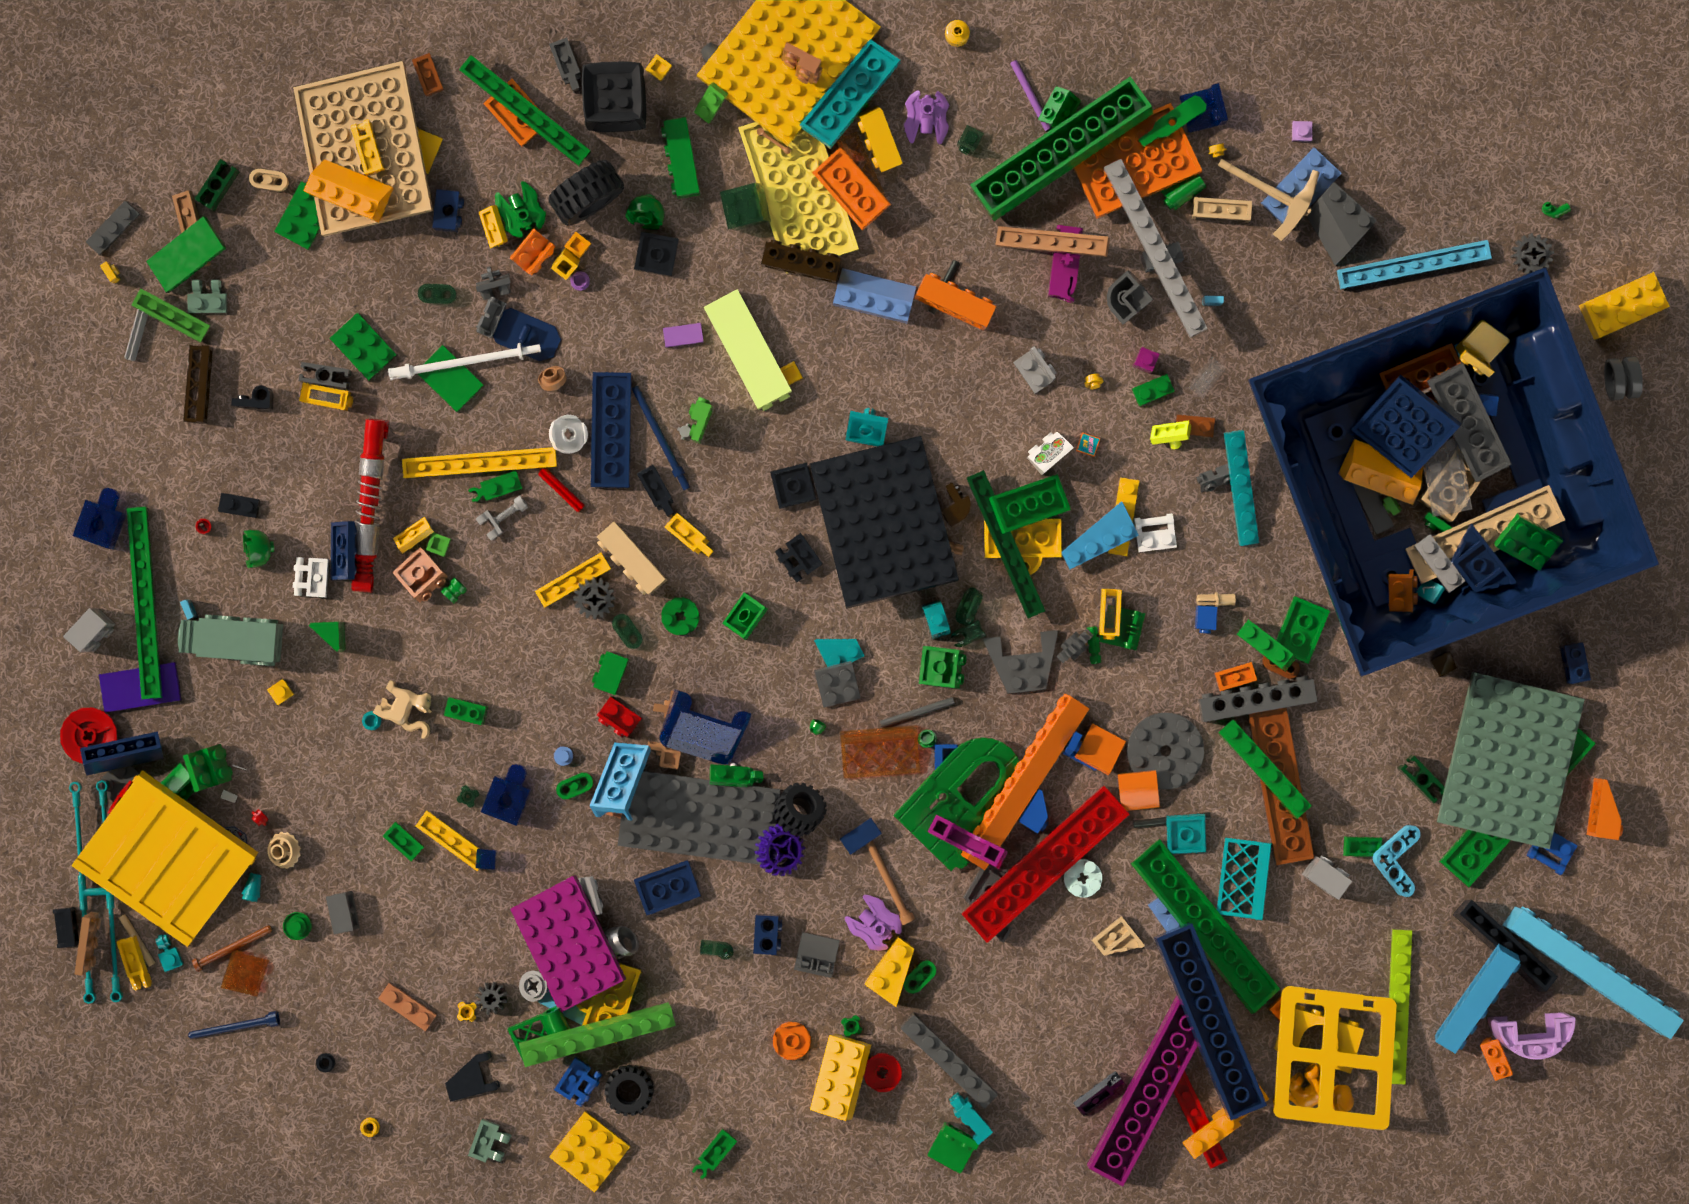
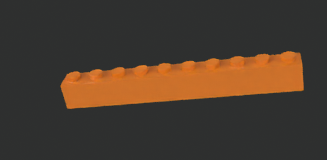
[961,694,1089,870]

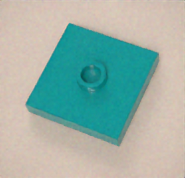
[1166,814,1206,854]

